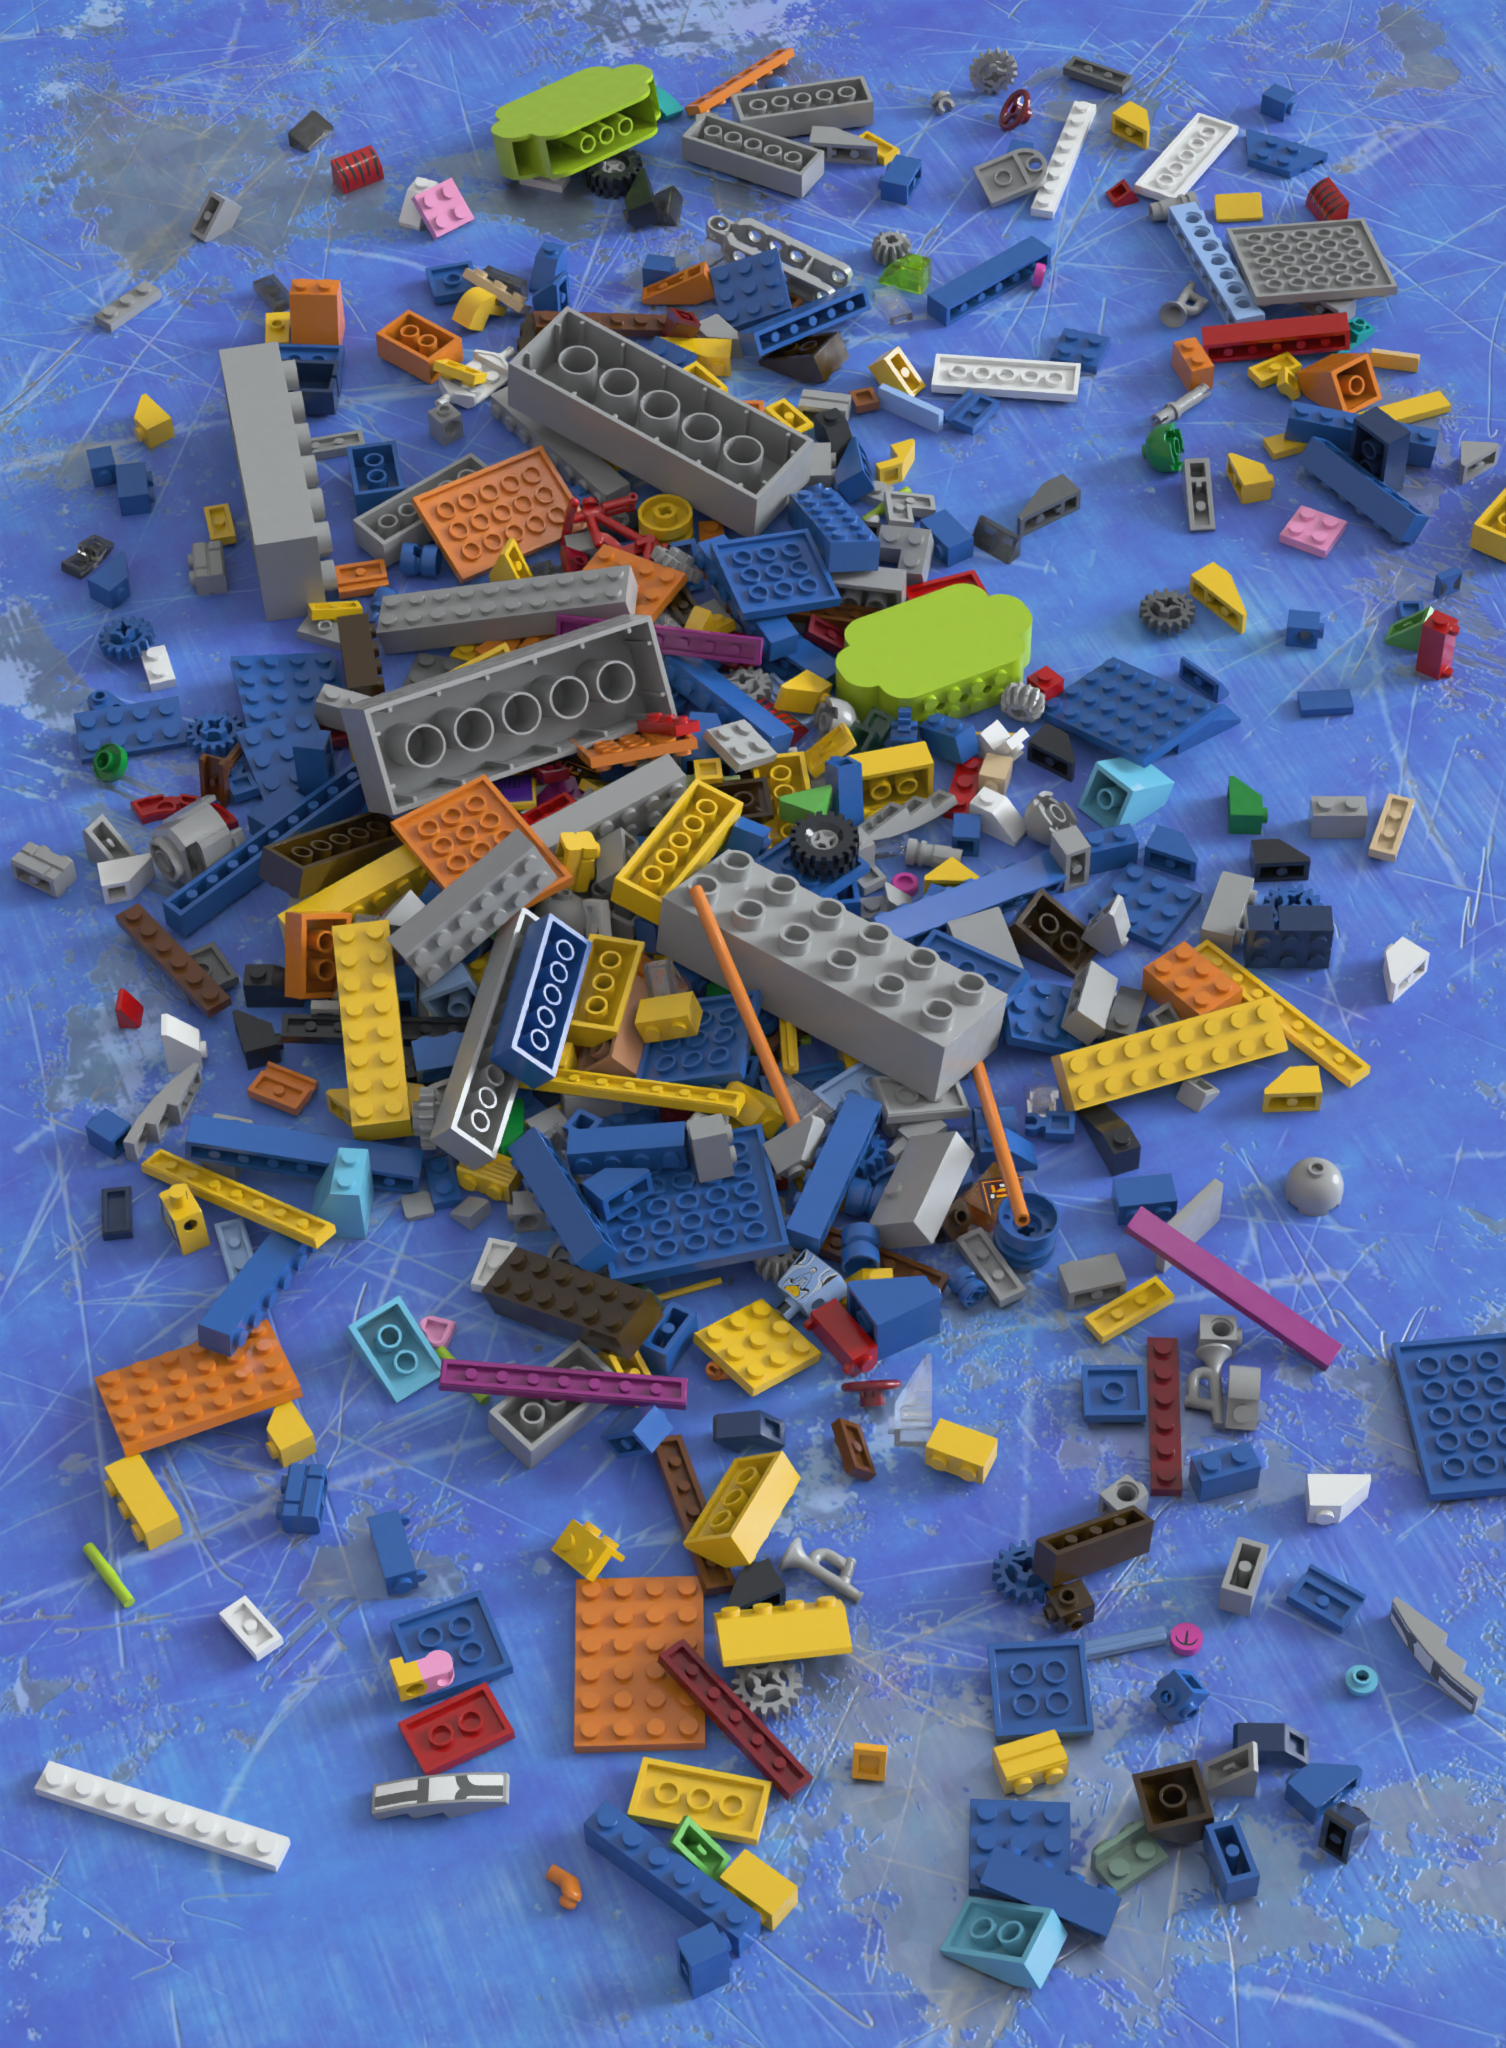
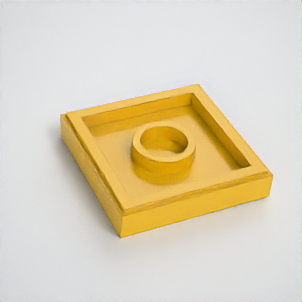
[804,722,857,779]

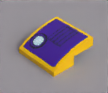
[492,774,537,810]

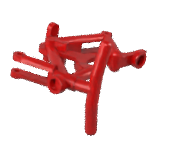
[560,493,668,561]

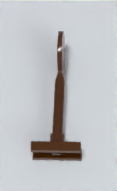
[198,719,243,808]

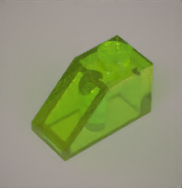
[878,253,931,295]

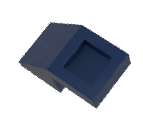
[713,1410,785,1453]
[1233,1723,1309,1769]

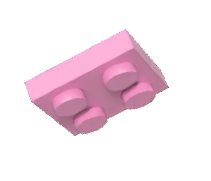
[411,178,475,240]
[1279,505,1347,559]

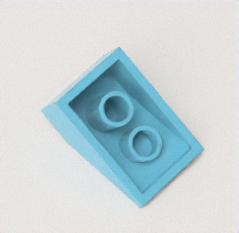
[344,1296,441,1404]
[940,1896,1068,1990]

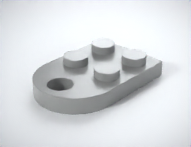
[973,148,1048,208]

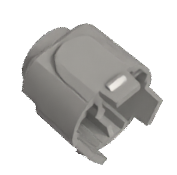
[149,795,245,884]

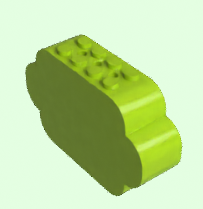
[491,64,661,180]
[835,583,1032,734]

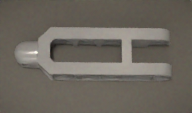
[705,215,853,302]

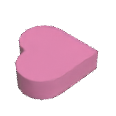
[419,1316,457,1351]

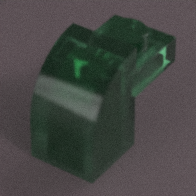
[849,707,897,754]

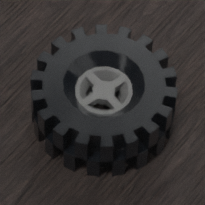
[585,148,643,200]
[790,811,859,880]

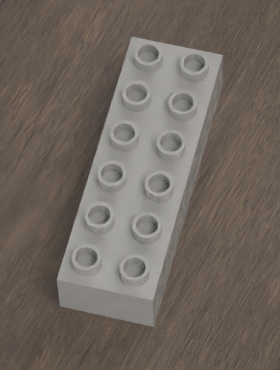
[508,306,814,537]
[219,341,338,622]
[340,614,677,815]
[656,849,1008,1102]

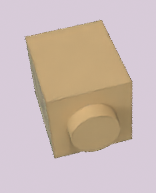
[978,752,1013,796]

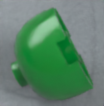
[1142,422,1185,473]

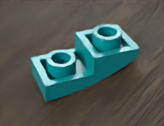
[655,85,683,122]
[1330,317,1375,354]

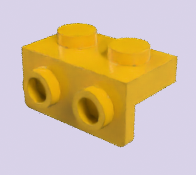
[551,1518,625,1582]

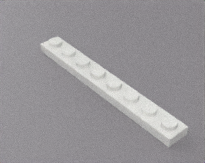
[1030,101,1096,219]
[34,1761,290,1872]

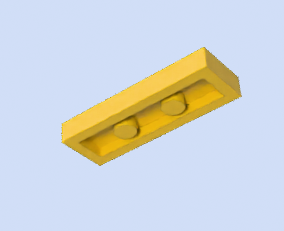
[1084,1276,1174,1344]

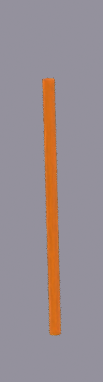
[688,885,815,1167]
[971,1060,1030,1227]

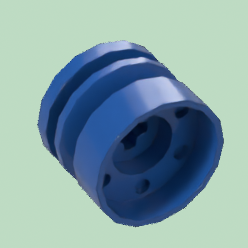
[993,1190,1060,1271]

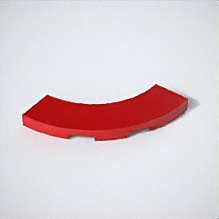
[130,794,239,831]

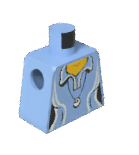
[775,1249,847,1321]

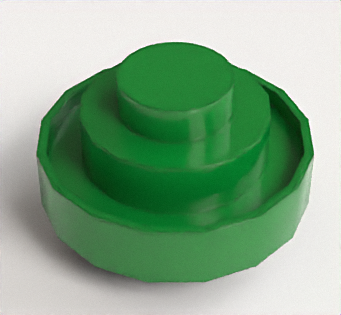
[93,743,128,783]

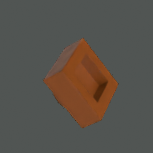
[849,386,880,414]

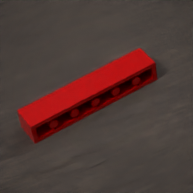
[1201,312,1350,363]

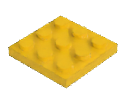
[693,1298,822,1397]

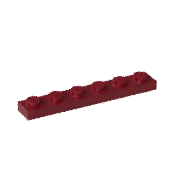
[1147,1337,1183,1497]
[657,1639,814,1801]

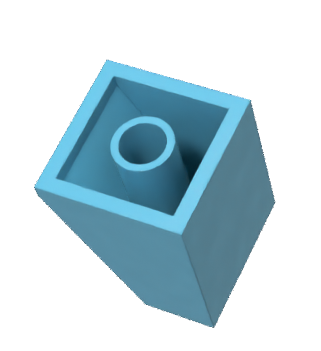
[1078,757,1175,829]
[311,1148,375,1239]

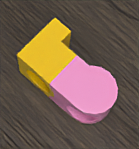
[389,1650,455,1702]

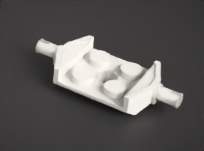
[435,346,515,409]

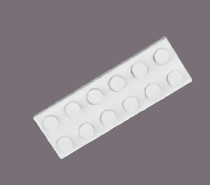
[1134,113,1239,201]
[931,354,1081,402]

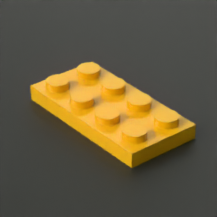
[627,1757,772,1846]

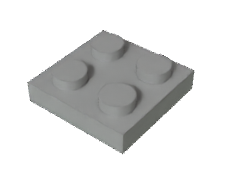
[703,719,777,773]

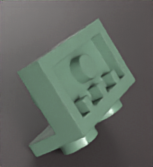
[1090,1818,1169,1896]

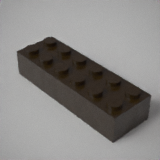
[258,811,404,899]
[481,1247,664,1361]

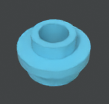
[1345,1665,1378,1697]

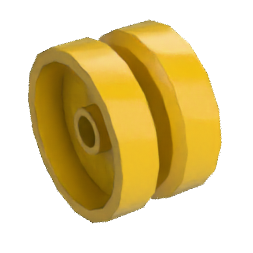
[638,494,694,546]

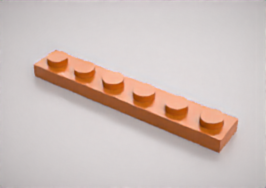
[685,47,795,115]

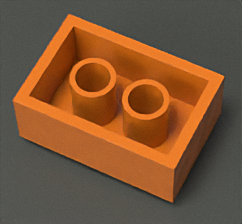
[376,309,464,385]
[285,911,352,999]
[1141,941,1243,1020]

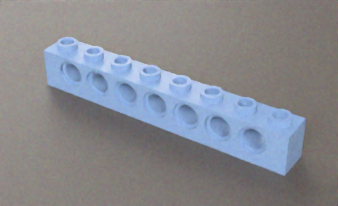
[1167,202,1265,324]

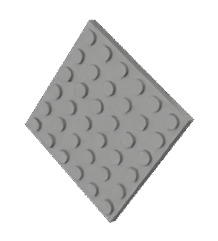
[1226,218,1398,307]

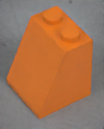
[289,278,345,345]
[1296,353,1382,413]

